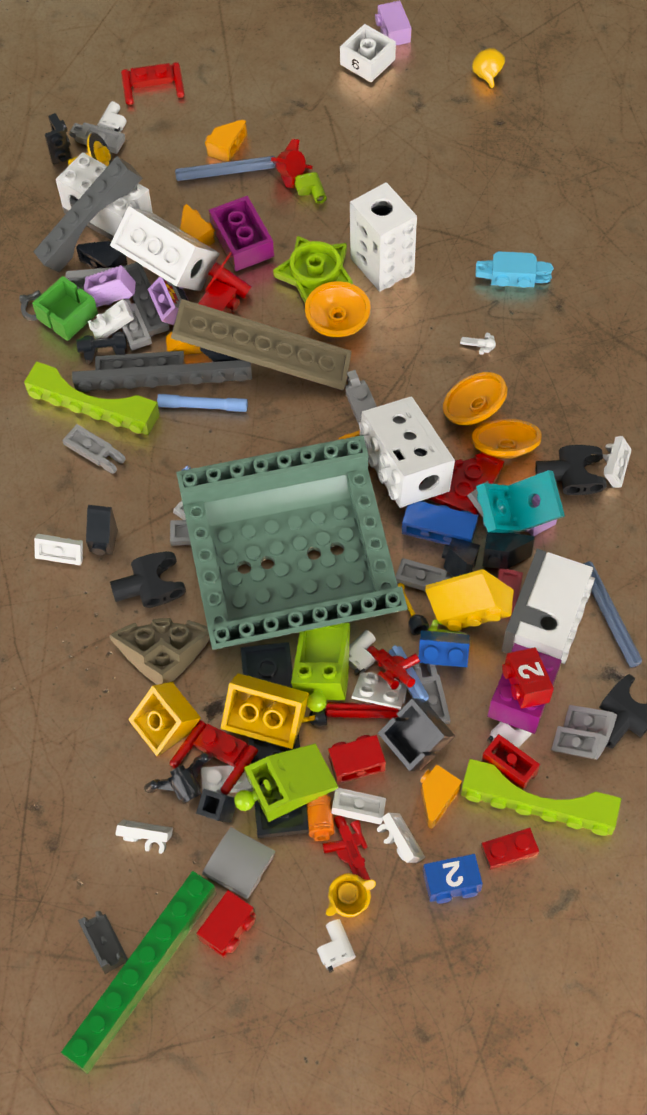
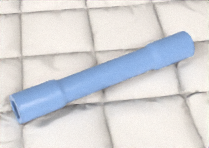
[157,394,248,412]

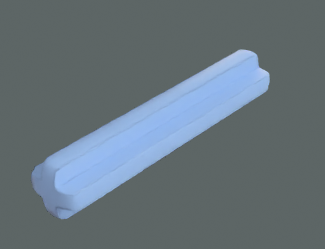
[389,645,429,701]

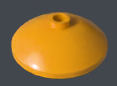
[305,281,370,337]
[443,372,507,425]
[472,419,542,459]

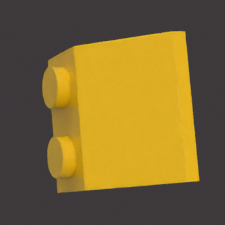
[128,682,201,756]

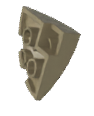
[110,618,210,685]

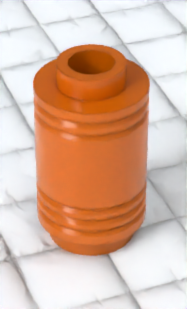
[306,794,334,841]

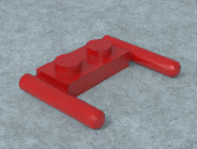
[121,62,185,105]
[169,720,258,795]

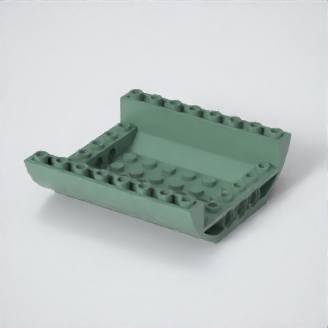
[176,435,408,650]

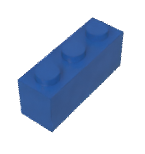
[402,500,478,545]

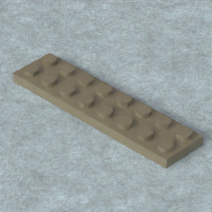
[171,299,352,390]

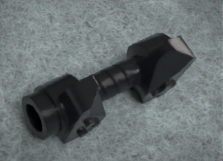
[76,332,127,364]

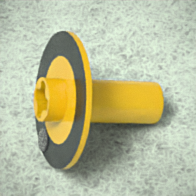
[68,133,113,166]

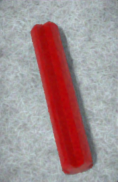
[326,702,399,719]

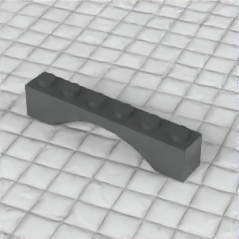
[33,156,142,273]

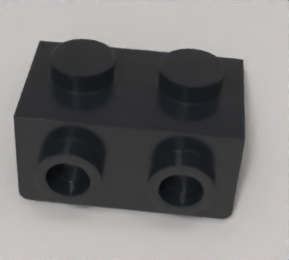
[45,113,72,165]

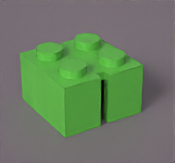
[32,276,98,341]

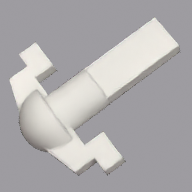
[460,333,496,354]

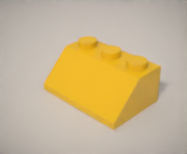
[425,569,514,631]
[221,673,309,749]

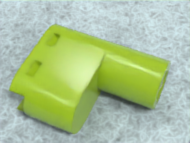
[295,172,327,204]

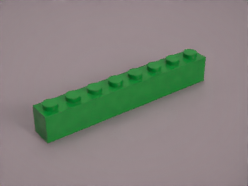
[61,871,217,1074]

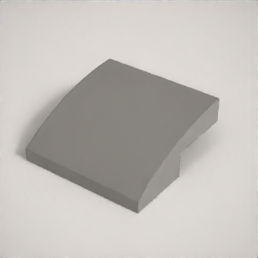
[552,705,617,760]
[202,827,275,899]

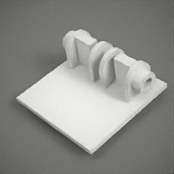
[351,672,407,709]

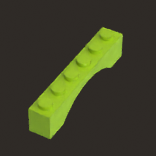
[24,361,160,435]
[461,759,621,836]

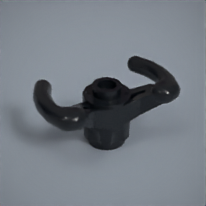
[144,751,213,804]

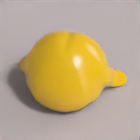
[472,48,505,88]
[326,873,376,918]

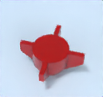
[271,139,313,188]

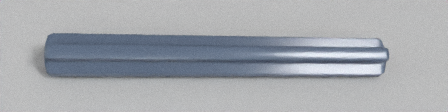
[175,156,276,181]
[583,561,642,668]

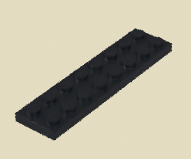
[241,642,309,838]

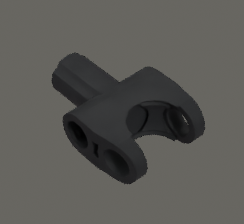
[535,445,607,495]
[110,551,186,608]
[599,674,647,749]

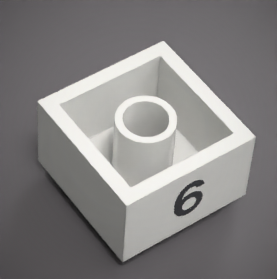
[340,24,396,82]

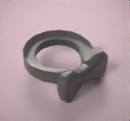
[19,290,42,321]

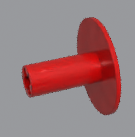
[204,252,252,299]

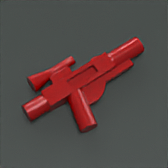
[367,646,420,690]
[322,815,371,880]

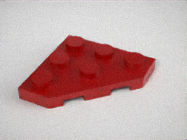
[420,453,505,515]

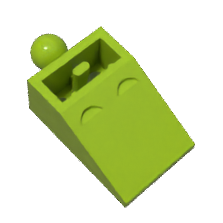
[291,623,350,712]
[234,743,338,822]

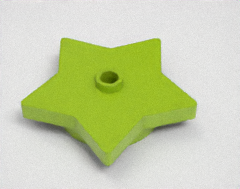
[273,236,353,303]

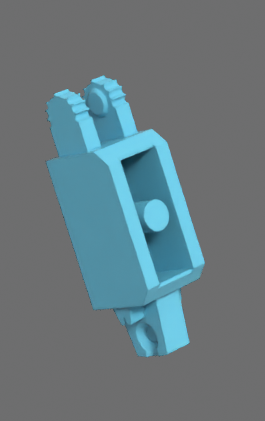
[475,251,554,288]

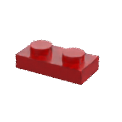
[481,828,540,870]

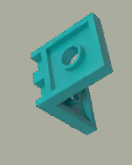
[476,470,565,534]

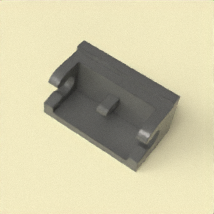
[78,911,128,974]

